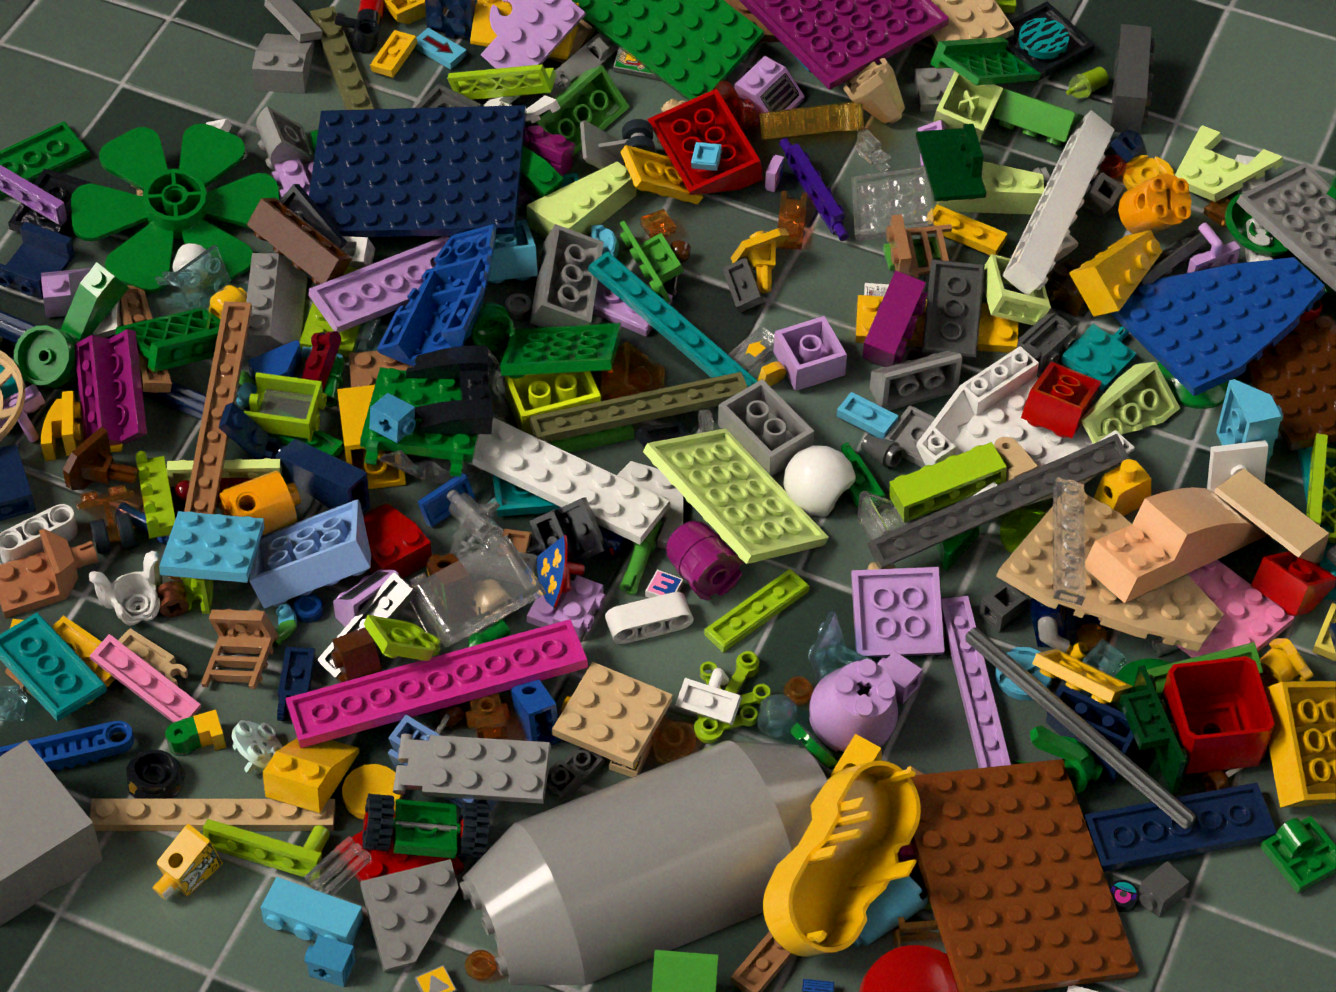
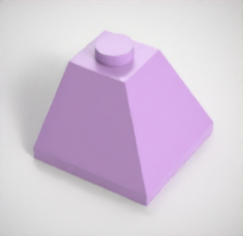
[41,268,92,318]

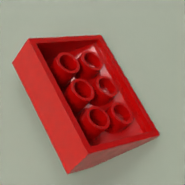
[647,89,763,195]

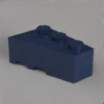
[1046,684,1136,784]

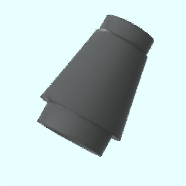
[861,435,904,468]

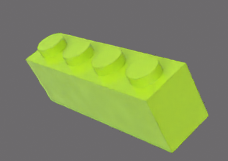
[889,442,1007,523]

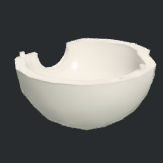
[784,446,856,517]

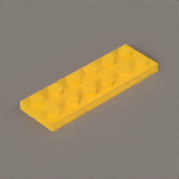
[855,295,1018,353]

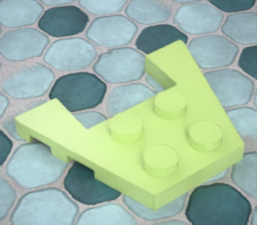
[1175,125,1283,202]

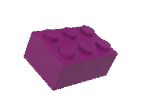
[862,270,928,367]

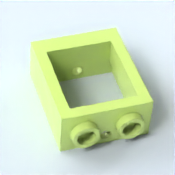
[983,254,1051,326]

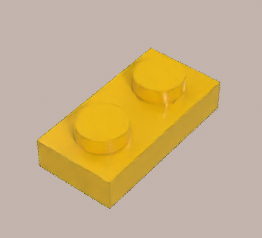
[370,30,418,78]

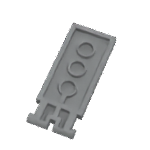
[393,734,551,804]

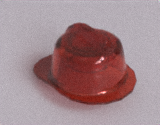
[715,81,759,131]

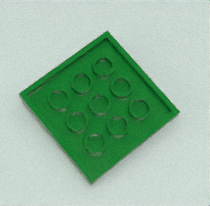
[500,323,622,379]

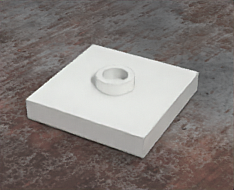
[1207,440,1268,492]

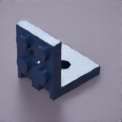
[425,0,477,45]

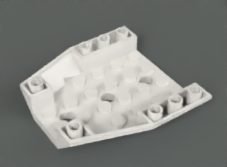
[916,346,1135,505]

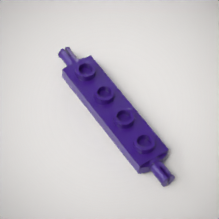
[779,138,850,241]

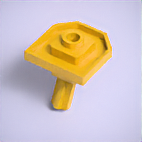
[730,228,789,293]

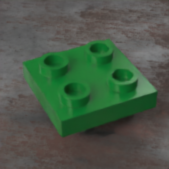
[1261,816,1336,894]

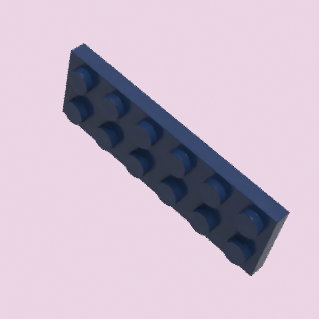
[1084,783,1277,872]

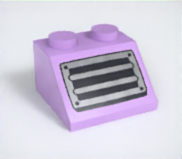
[734,56,805,128]
[333,570,399,627]

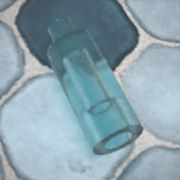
[355,315,385,352]

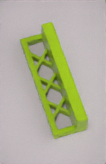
[447,64,557,100]
[1306,433,1336,543]

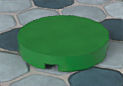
[790,722,839,771]

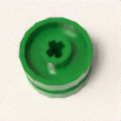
[14,325,80,389]

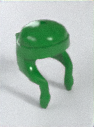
[470,302,516,359]

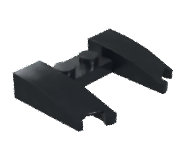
[406,345,493,434]

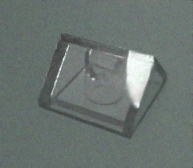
[857,491,909,541]

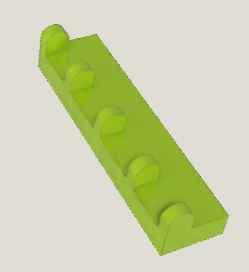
[135,451,175,539]

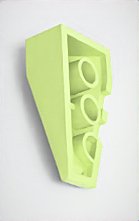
[1080,362,1180,444]

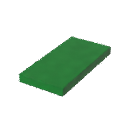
[0,121,91,201]

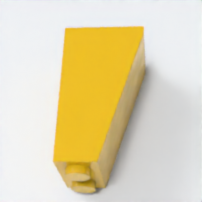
[337,385,406,489]

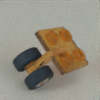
[75,484,137,554]

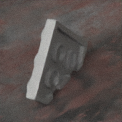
[360,859,459,973]

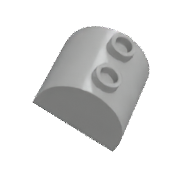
[256,106,315,171]

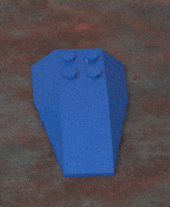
[377,224,497,367]

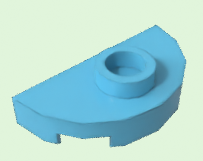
[591,225,619,258]

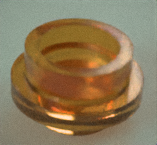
[784,676,813,705]
[465,950,496,981]

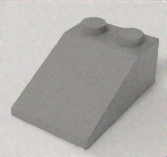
[252,33,316,93]

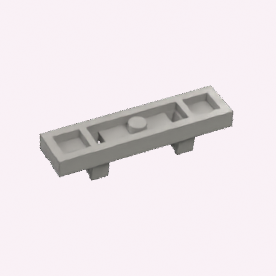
[541,32,619,98]

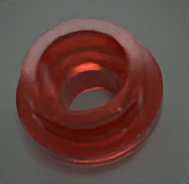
[1100,155,1126,178]

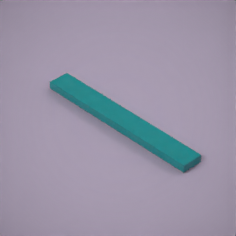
[588,251,758,387]

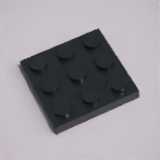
[1006,1,1095,82]

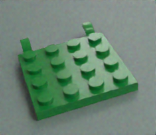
[360,367,490,477]

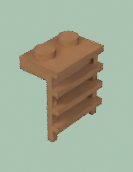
[886,214,952,278]
[201,609,279,689]

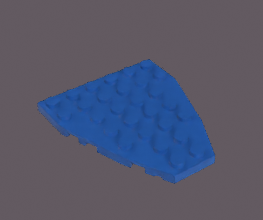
[1110,257,1325,396]

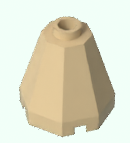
[843,58,905,124]

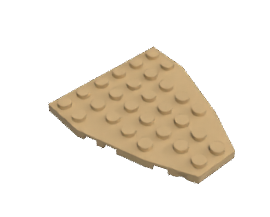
[996,486,1224,652]

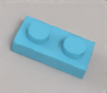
[836,392,898,438]

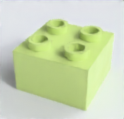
[933,71,1003,143]

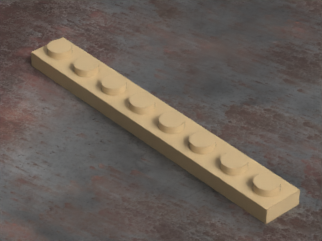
[90,799,336,831]

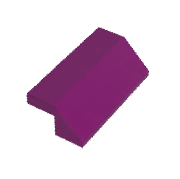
[74,329,147,446]

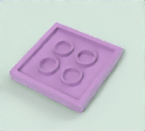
[851,567,944,658]

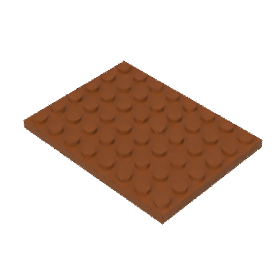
[910,759,1139,992]

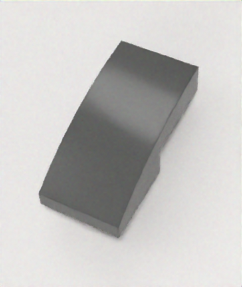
[546,746,606,800]

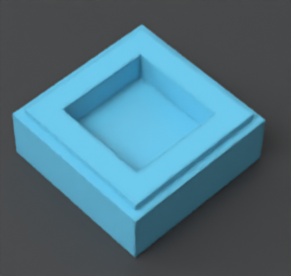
[691,142,722,171]

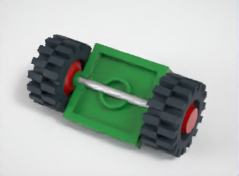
[362,794,490,859]

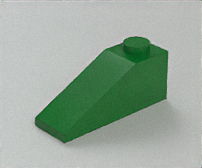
[520,146,563,200]
[61,262,129,341]

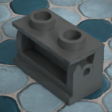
[1017,310,1077,374]

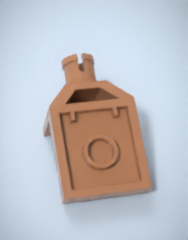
[0,529,98,619]

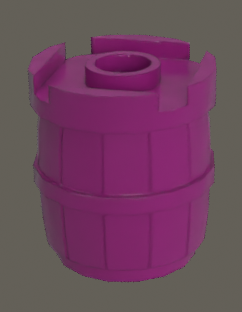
[666,521,743,600]

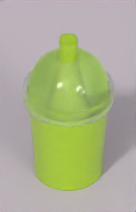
[1066,67,1109,99]

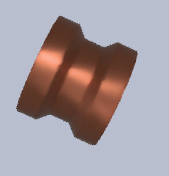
[157,581,189,617]

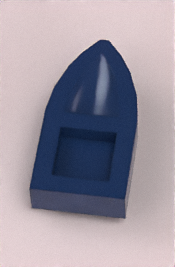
[1110,130,1142,163]

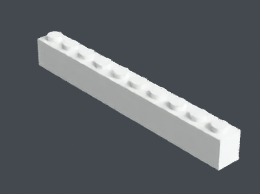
[1003,110,1115,295]

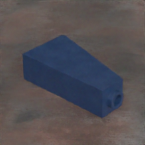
[275,439,370,514]

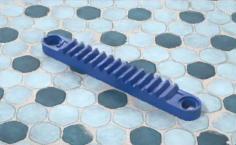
[0,721,134,771]

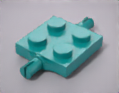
[1060,323,1137,391]

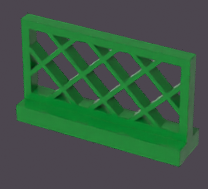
[930,37,1041,86]
[115,307,221,372]

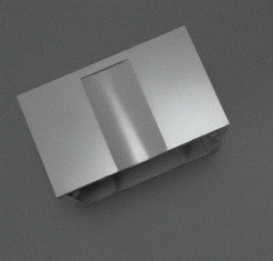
[0,740,103,926]

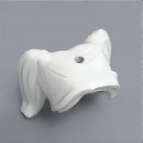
[89,551,163,626]

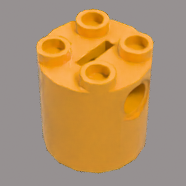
[1118,173,1192,235]
[219,470,301,536]

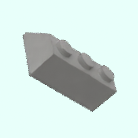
[870,351,962,410]

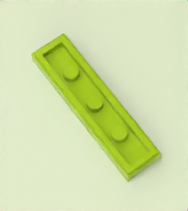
[704,568,810,653]

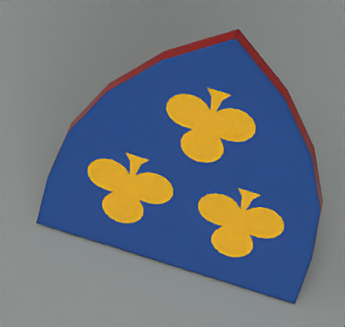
[537,535,584,608]

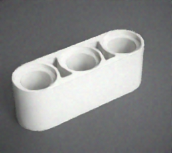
[0,504,78,563]
[605,592,694,644]

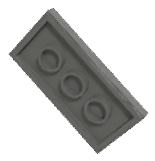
[921,259,985,362]

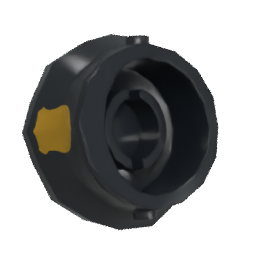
[126,750,186,799]

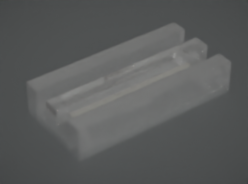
[304,836,372,896]

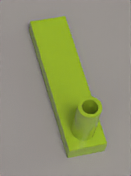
[203,819,330,881]

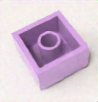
[773,316,847,391]

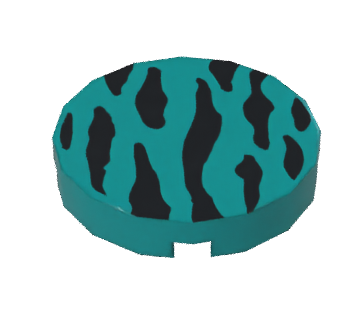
[1018,18,1069,59]

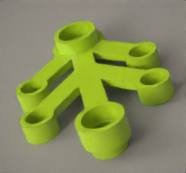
[694,651,771,744]

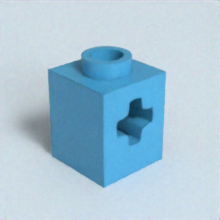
[369,393,416,443]
[304,935,356,987]

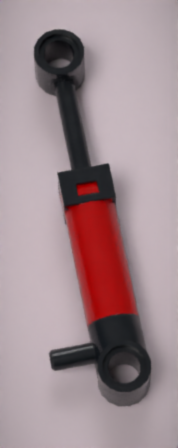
[335,0,385,53]

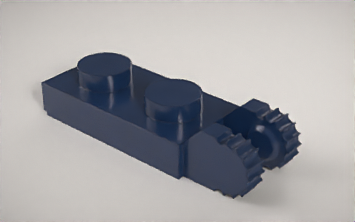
[218,402,284,459]
[277,647,316,721]

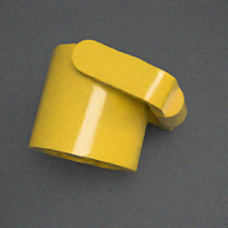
[1259,638,1313,688]

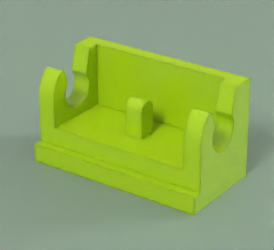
[180,577,214,614]

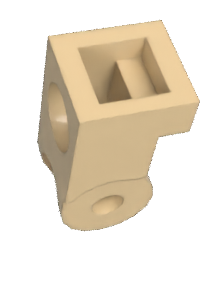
[994,437,1038,481]

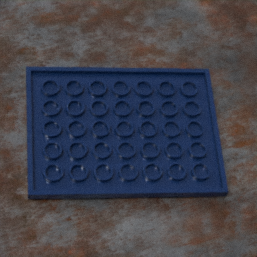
[309,105,527,237]

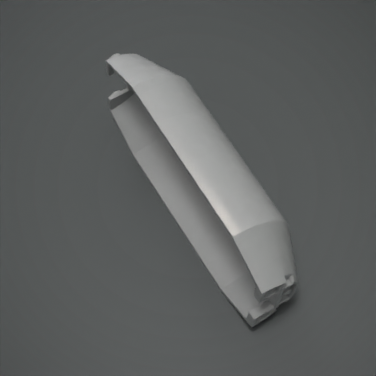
[458,740,827,985]

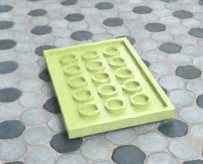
[643,428,829,564]

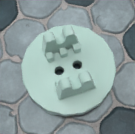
[232,720,283,775]

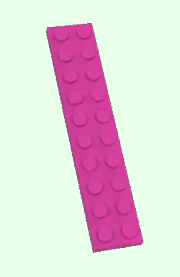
[285,619,588,748]

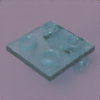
[155,245,232,310]
[809,611,872,683]

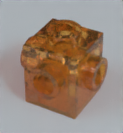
[465,693,510,739]

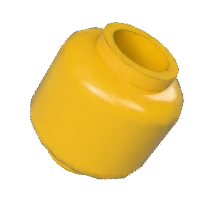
[209,285,247,319]

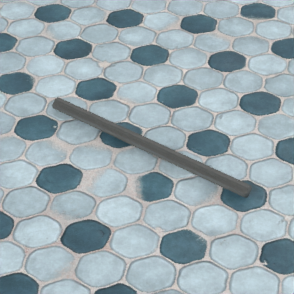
[965,627,1196,829]

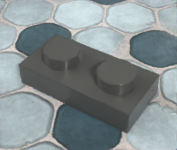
[722,257,764,313]

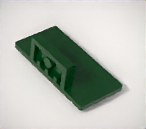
[916,124,986,202]
[1119,665,1188,794]

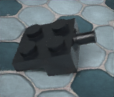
[526,497,608,563]

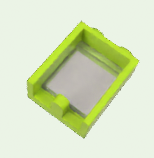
[244,372,327,441]

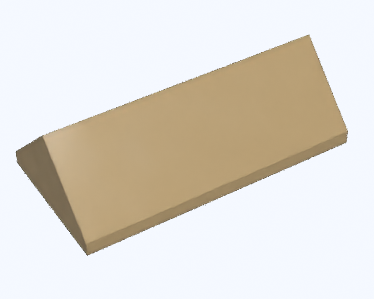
[1214,469,1329,564]

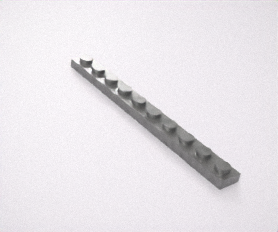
[867,434,1130,569]

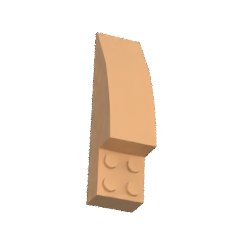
[1083,487,1267,603]

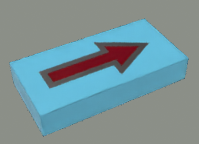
[414,28,467,70]

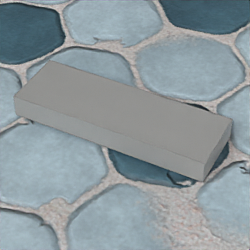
[264,0,323,42]

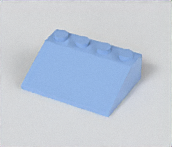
[249,499,371,609]

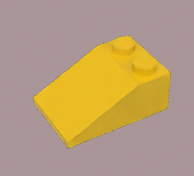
[263,738,359,813]

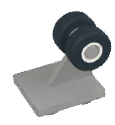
[580,119,655,169]

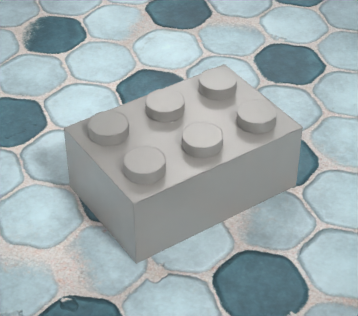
[718,379,814,476]

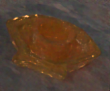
[651,715,696,764]

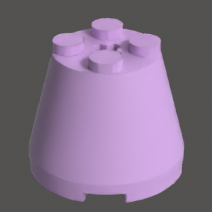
[809,659,898,752]

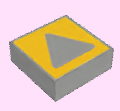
[415,965,457,992]

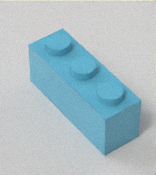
[261,877,364,945]

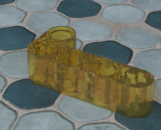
[759,102,865,139]

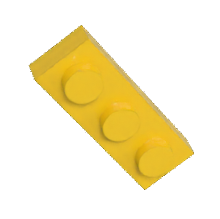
[925,204,1008,255]

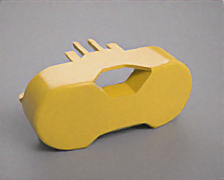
[763,761,921,957]

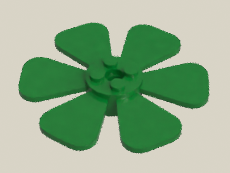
[71,123,279,293]

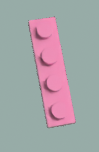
[90,634,201,723]

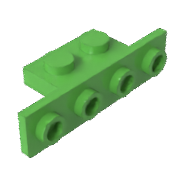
[620,221,684,303]

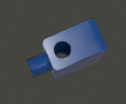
[511,679,561,745]

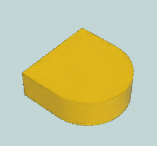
[758,361,787,386]

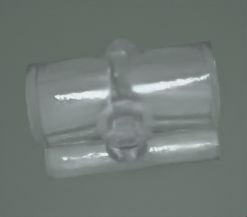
[447,490,504,549]

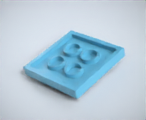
[159,511,264,583]

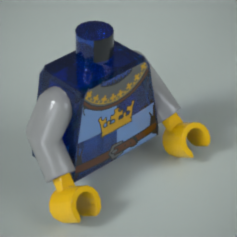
[1031,597,1088,661]

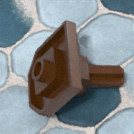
[63,426,138,490]

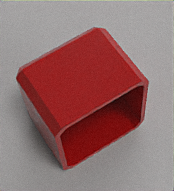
[1161,656,1275,774]

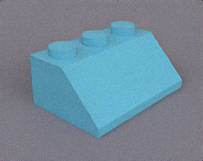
[1216,379,1283,468]

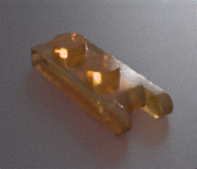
[777,191,808,250]

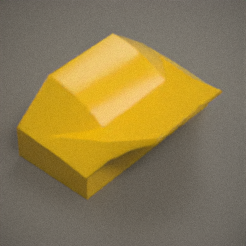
[384,0,426,24]

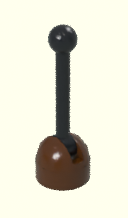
[667,240,691,299]

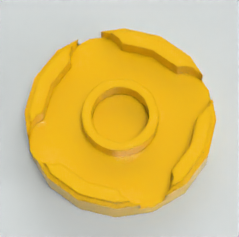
[1122,155,1174,190]
[342,764,403,820]

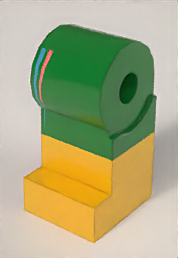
[165,710,227,756]

